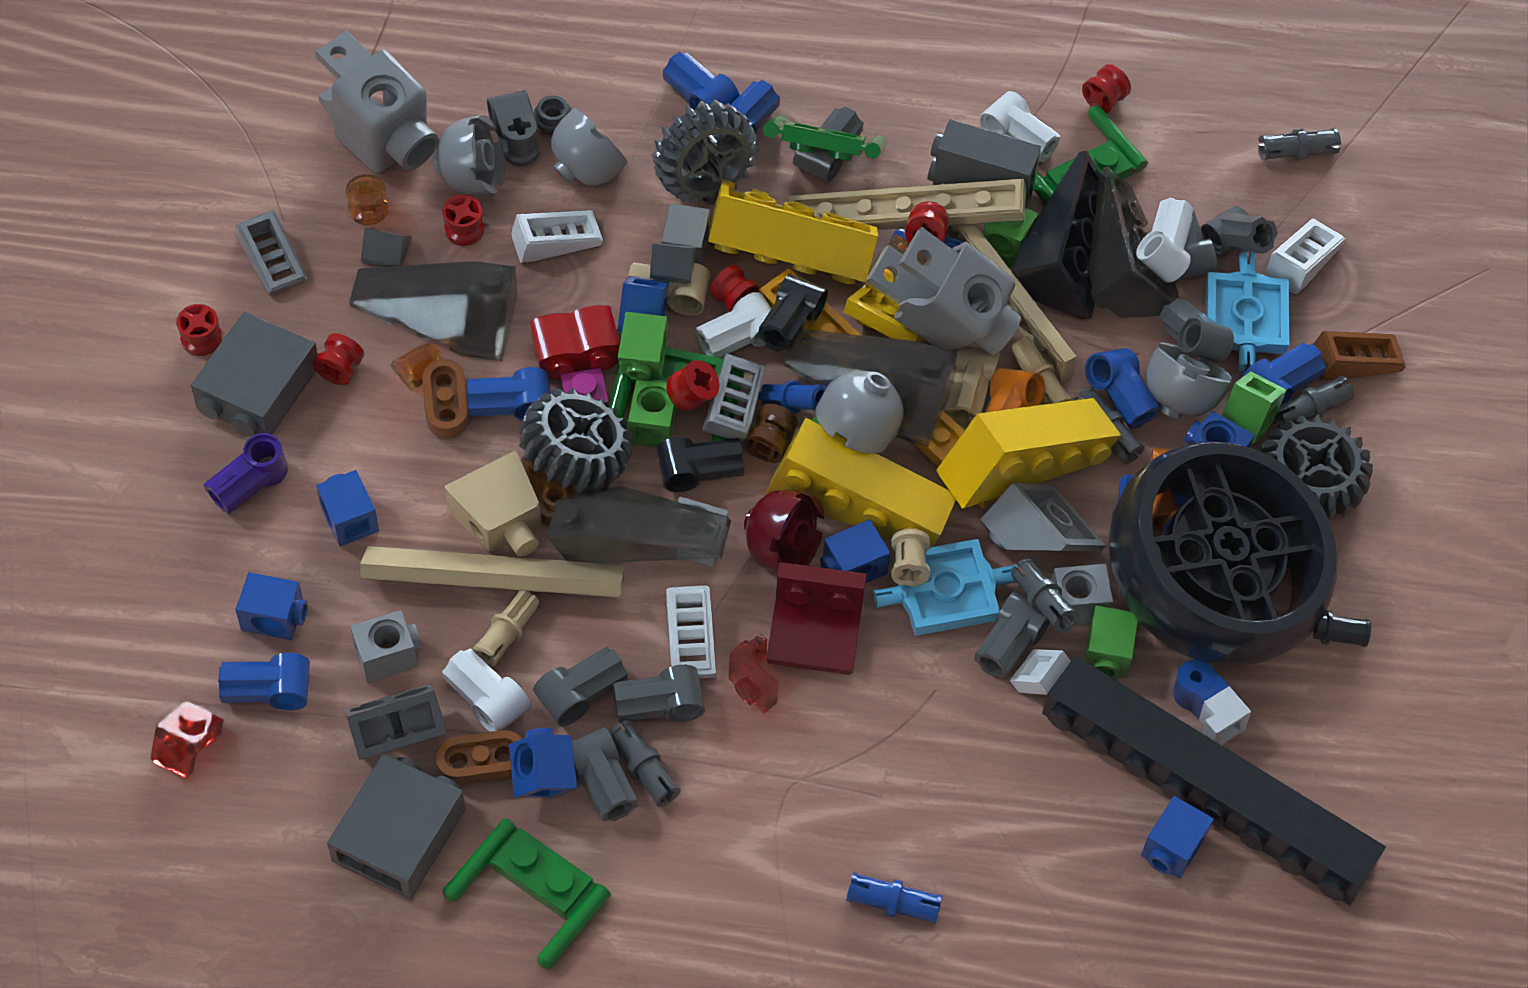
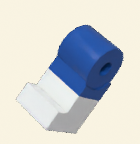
[1173,660,1251,745]

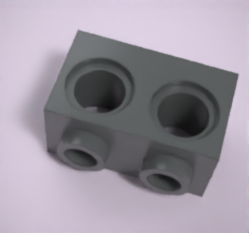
[344,684,447,760]

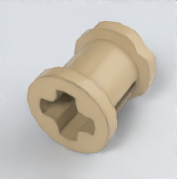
[891,529,930,587]

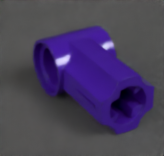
[203,433,288,514]

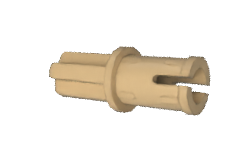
[1011,337,1072,405]
[472,590,539,667]

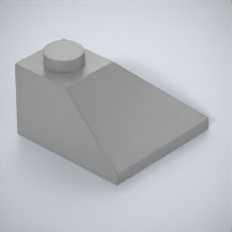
[981,483,1106,551]

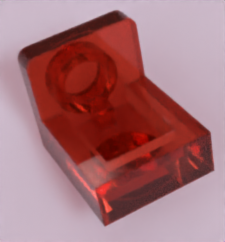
[728,634,779,714]
[150,701,224,778]

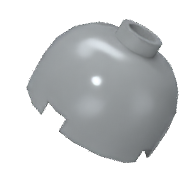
[551,108,628,186]
[433,115,505,196]
[1146,342,1232,419]
[815,371,904,453]

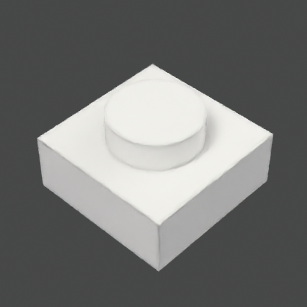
[1010,649,1071,695]

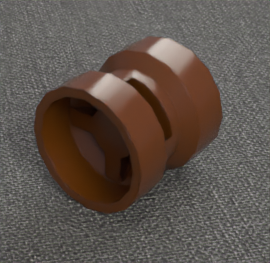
[744,404,798,462]

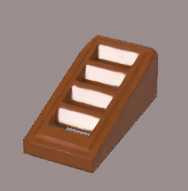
[1313,331,1406,380]

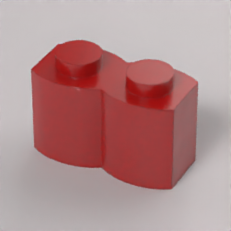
[529,305,620,380]

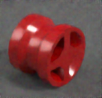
[1082,64,1131,113]
[442,195,484,246]
[905,201,949,244]
[709,265,760,312]
[176,304,222,356]
[312,333,365,385]
[666,360,720,411]

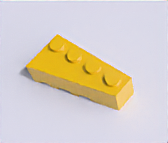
[708,179,879,284]
[936,398,1121,509]
[765,418,956,547]

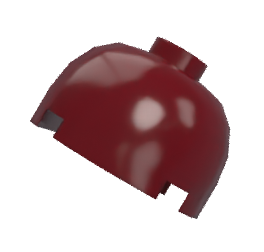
[744,489,824,574]

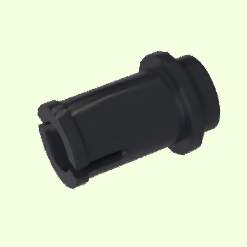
[1313,610,1371,647]

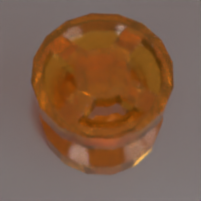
[345,174,388,225]

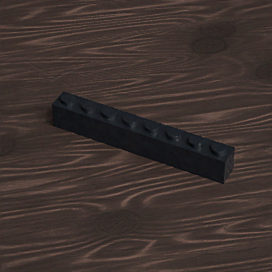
[1042,656,1386,906]

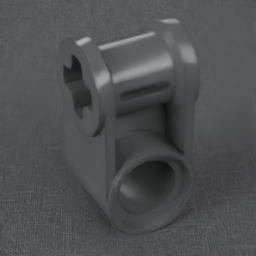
[487,90,539,166]

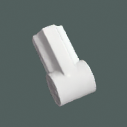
[979,91,1061,163]
[1136,197,1194,283]
[696,292,772,358]
[442,648,531,732]

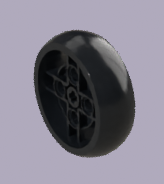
[1109,441,1338,666]

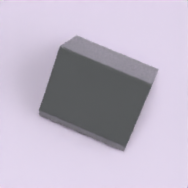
[361,227,412,270]
[650,243,697,283]

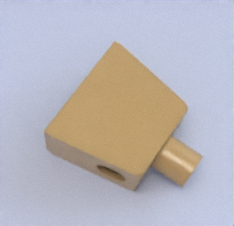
[444,451,542,557]

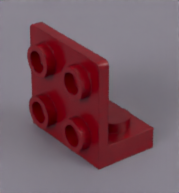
[766,562,866,675]

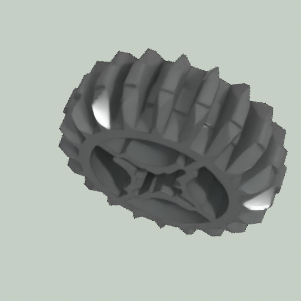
[651,100,759,205]
[519,387,633,493]
[1260,414,1373,522]

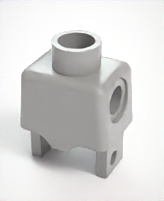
[315,30,439,173]
[866,228,1021,355]

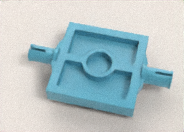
[1205,251,1289,373]
[873,539,1018,636]

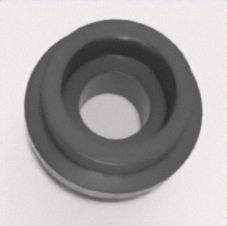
[534,96,572,133]

